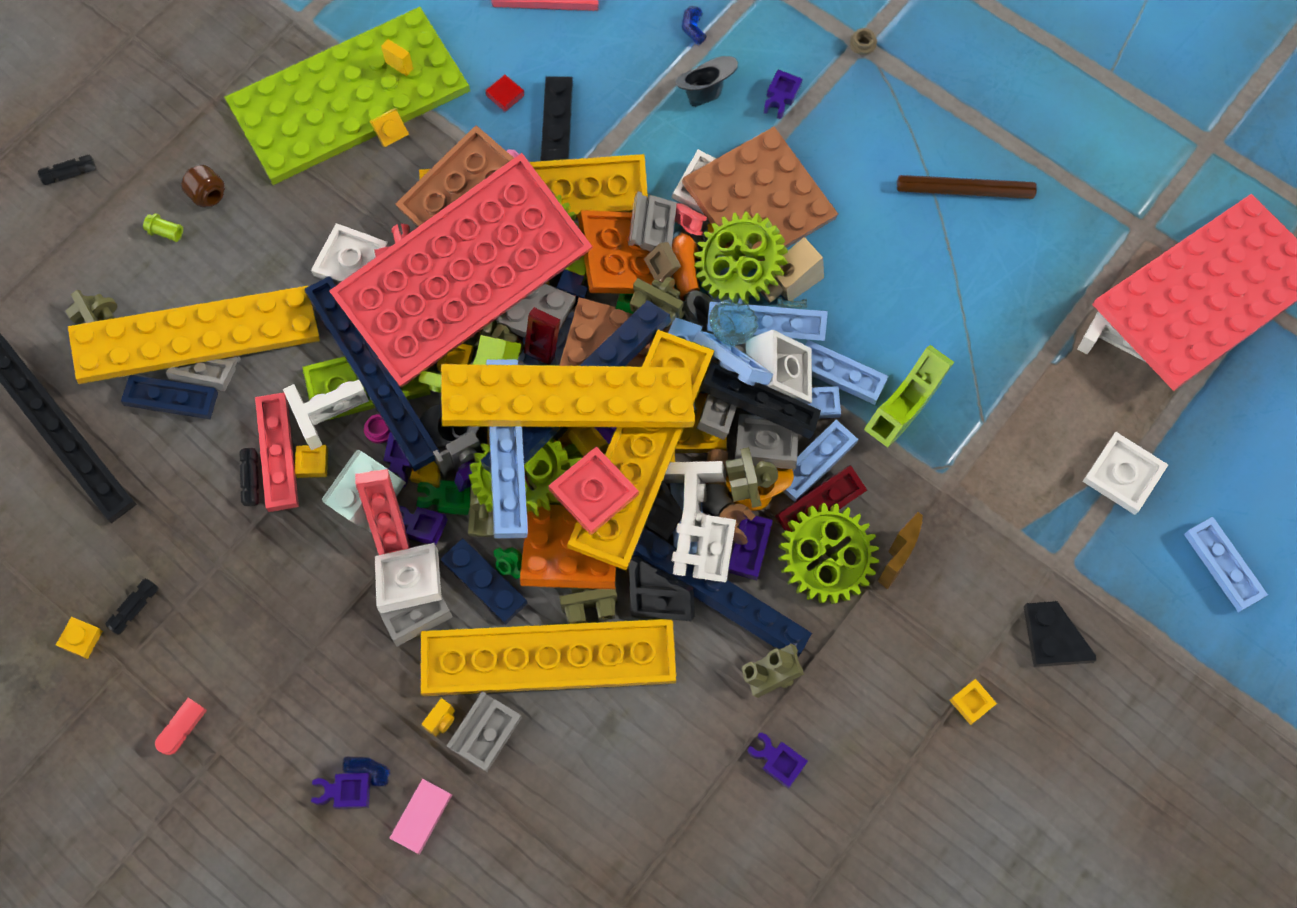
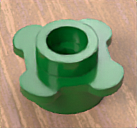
[493,547,522,579]

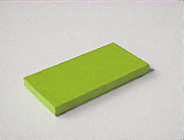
[302,357,431,421]

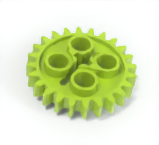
[694,212,788,304]
[469,437,571,516]
[778,503,879,604]

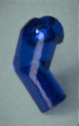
[682,6,707,45]
[342,756,391,786]

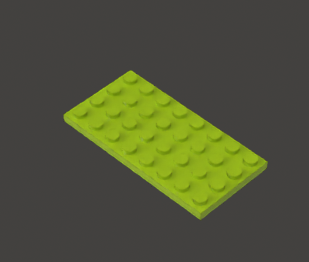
[225,7,470,185]

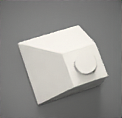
[746,330,812,404]

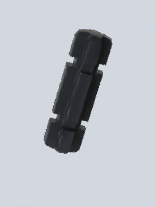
[38,154,96,185]
[239,448,259,506]
[105,578,159,635]

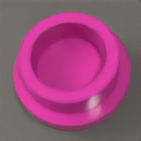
[364,414,390,444]

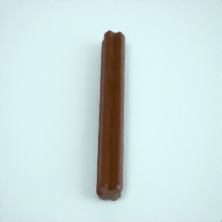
[896,175,1037,199]

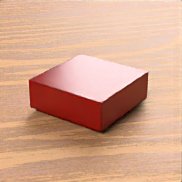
[486,74,525,112]

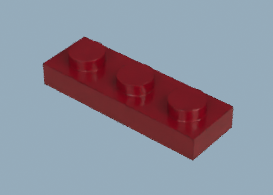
[775,465,867,532]

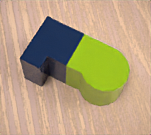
[557,255,588,307]

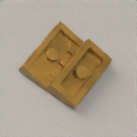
[878,512,923,589]

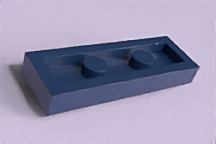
[121,375,218,420]
[440,538,528,625]

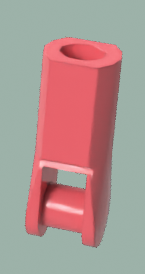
[675,203,707,235]
[155,698,207,755]

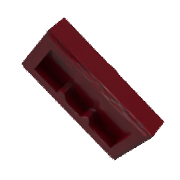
[524,307,560,365]

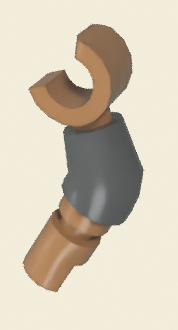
[702,449,755,545]

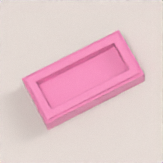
[390,779,452,855]

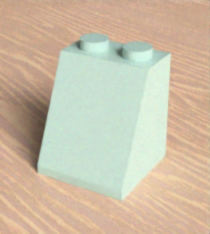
[322,450,406,532]

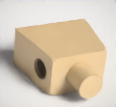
[760,237,824,303]

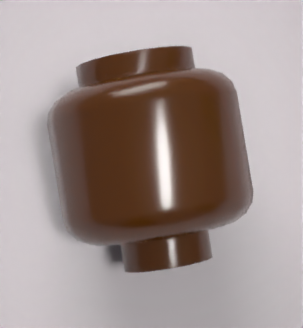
[181,165,225,207]

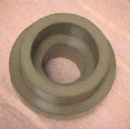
[850,28,877,55]

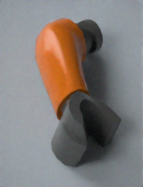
[672,232,714,324]

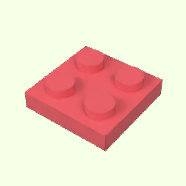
[549,446,639,535]

